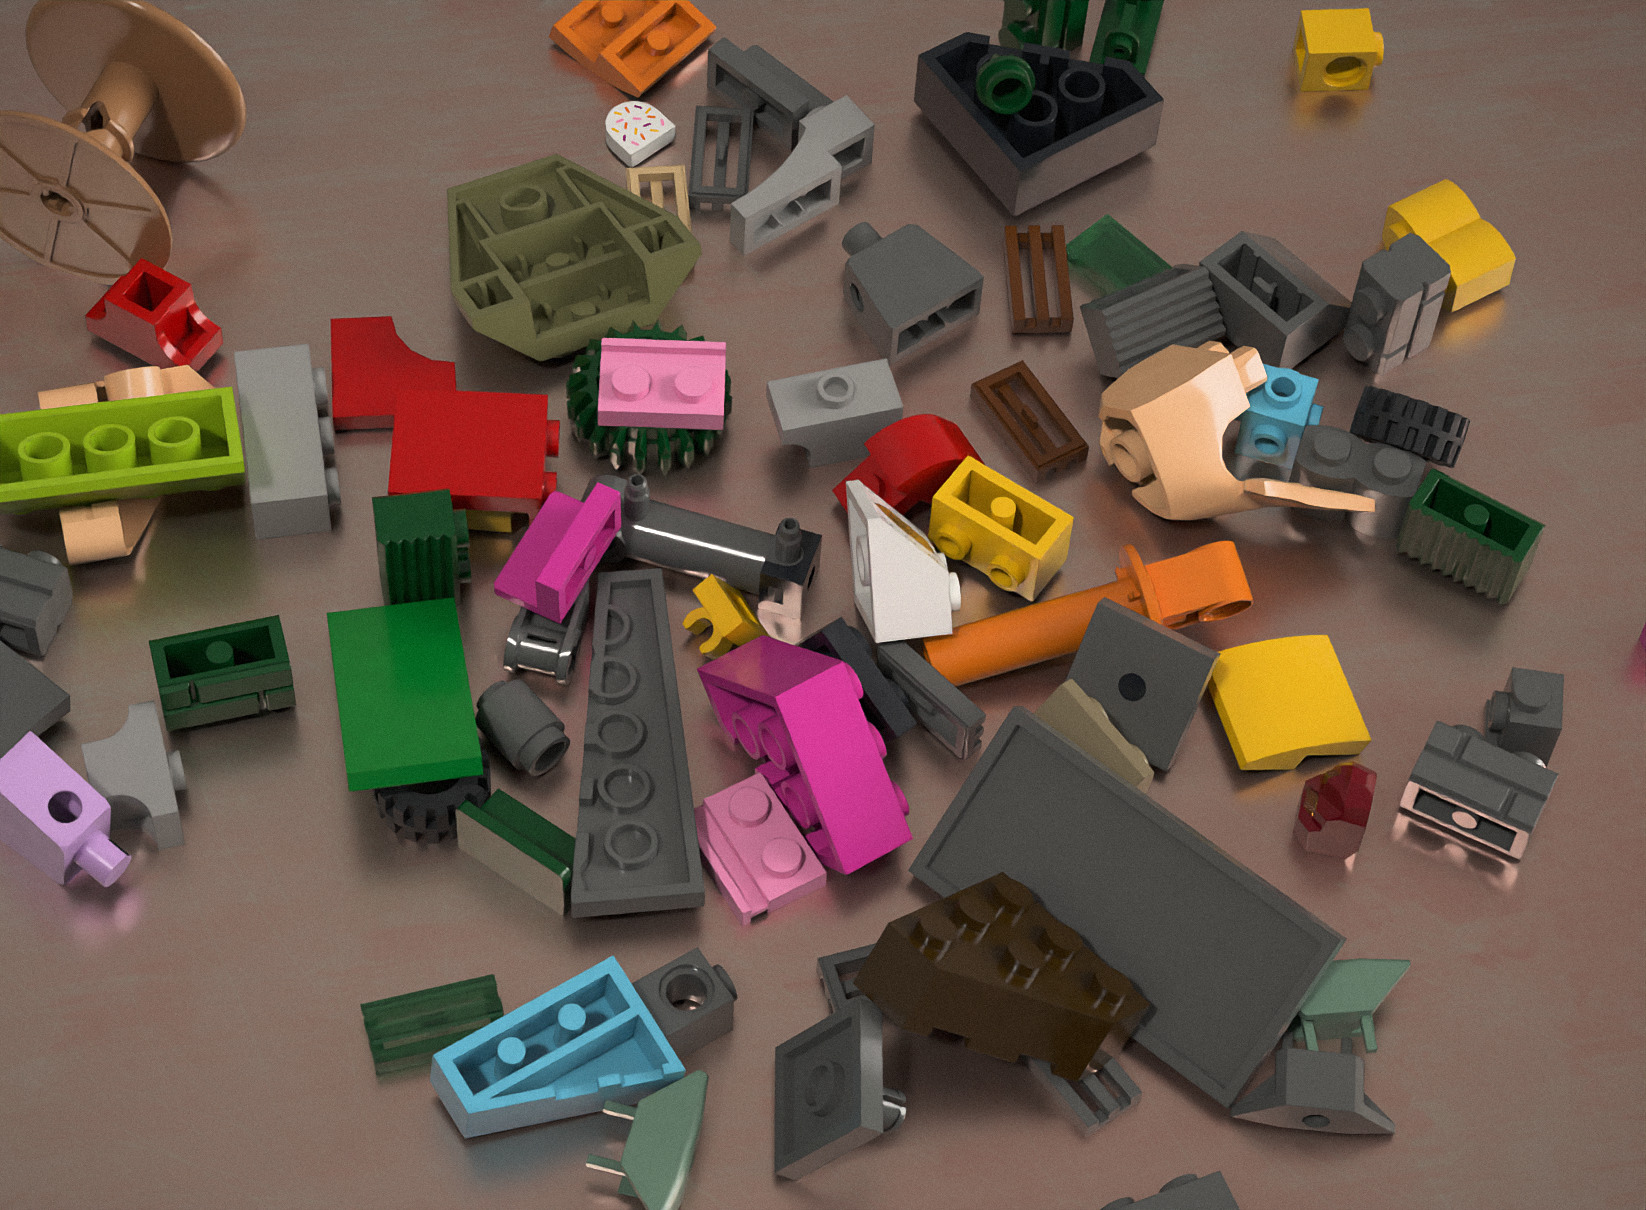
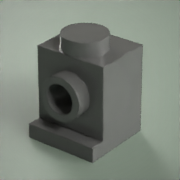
[1483,667,1564,768]

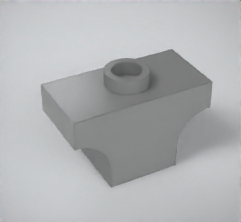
[766,358,903,468]
[81,700,187,850]

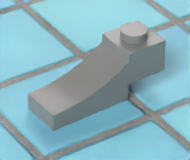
[730,95,875,256]

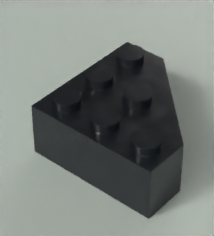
[914,32,1164,217]

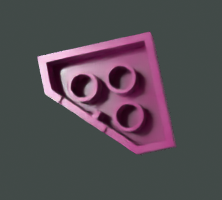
[697,635,913,875]

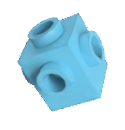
[1234,363,1324,469]

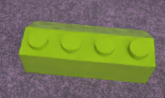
[0,386,245,515]

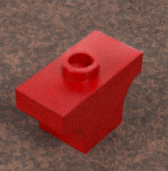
[85,258,224,372]

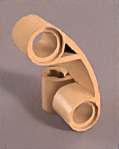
[38,365,214,566]

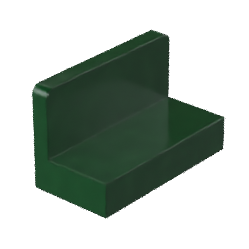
[455,788,576,917]

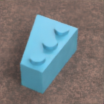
[430,955,686,1139]

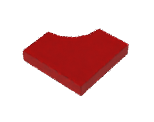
[330,316,456,430]

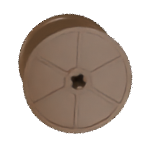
[0,0,246,285]

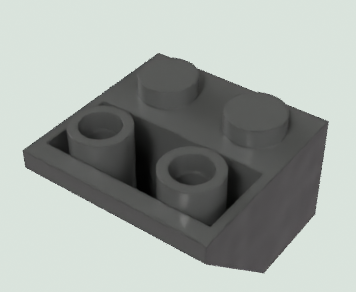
[1199,231,1352,369]

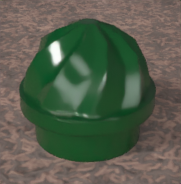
[975,54,1035,114]

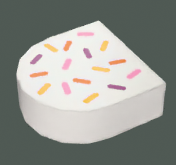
[605,101,676,168]

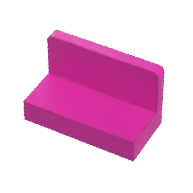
[494,482,621,624]

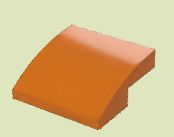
[548,0,717,98]

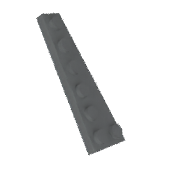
[571,568,705,918]

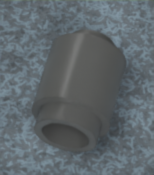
[475,680,570,776]

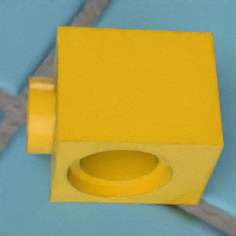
[1292,8,1384,92]

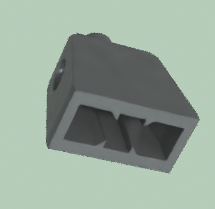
[842,222,984,366]

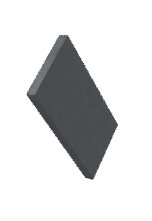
[908,706,1347,1109]

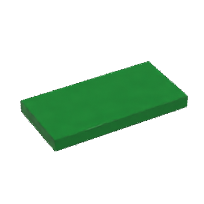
[327,597,483,792]

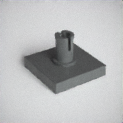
[774,998,906,1180]

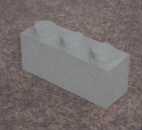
[234,343,341,540]

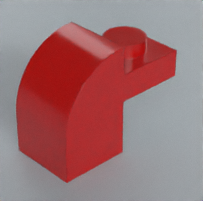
[832,414,985,515]

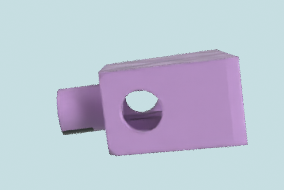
[0,731,132,887]

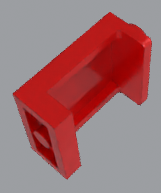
[388,388,560,527]

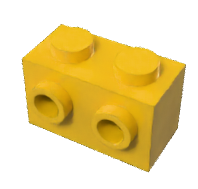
[928,455,1074,602]

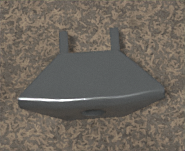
[1230,1031,1395,1134]

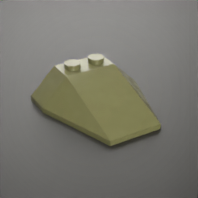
[447,154,702,361]

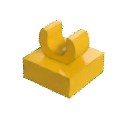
[682,574,770,660]

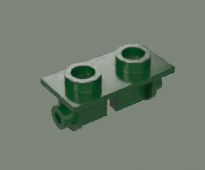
[1089,0,1164,77]

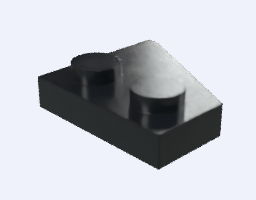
[795,616,917,744]

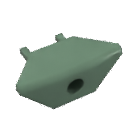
[1288,958,1411,1054]
[586,1070,709,1210]

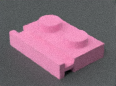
[598,338,726,430]
[694,772,827,927]

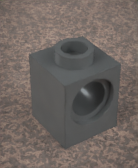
[631,947,738,1060]

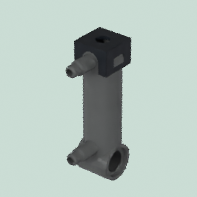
[581,474,822,620]

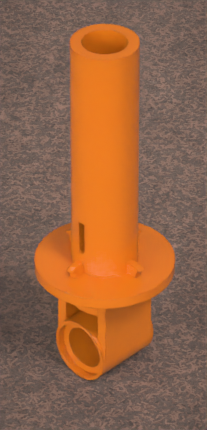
[920,541,1254,687]

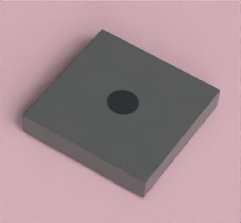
[1065,597,1221,771]

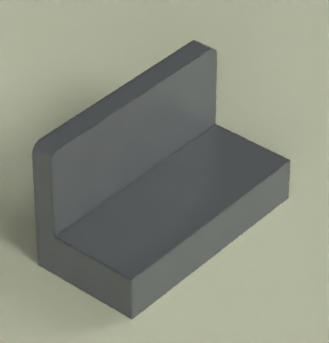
[707,37,834,151]

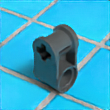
[503,579,590,686]

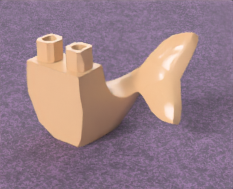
[1098,341,1375,521]

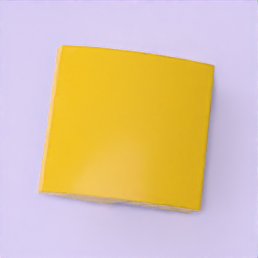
[1207,635,1372,770]

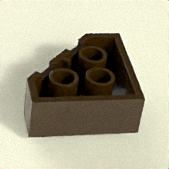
[853,872,1151,1082]

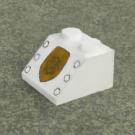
[846,480,961,643]

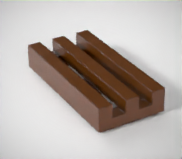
[1003,225,1074,333]
[970,360,1089,484]

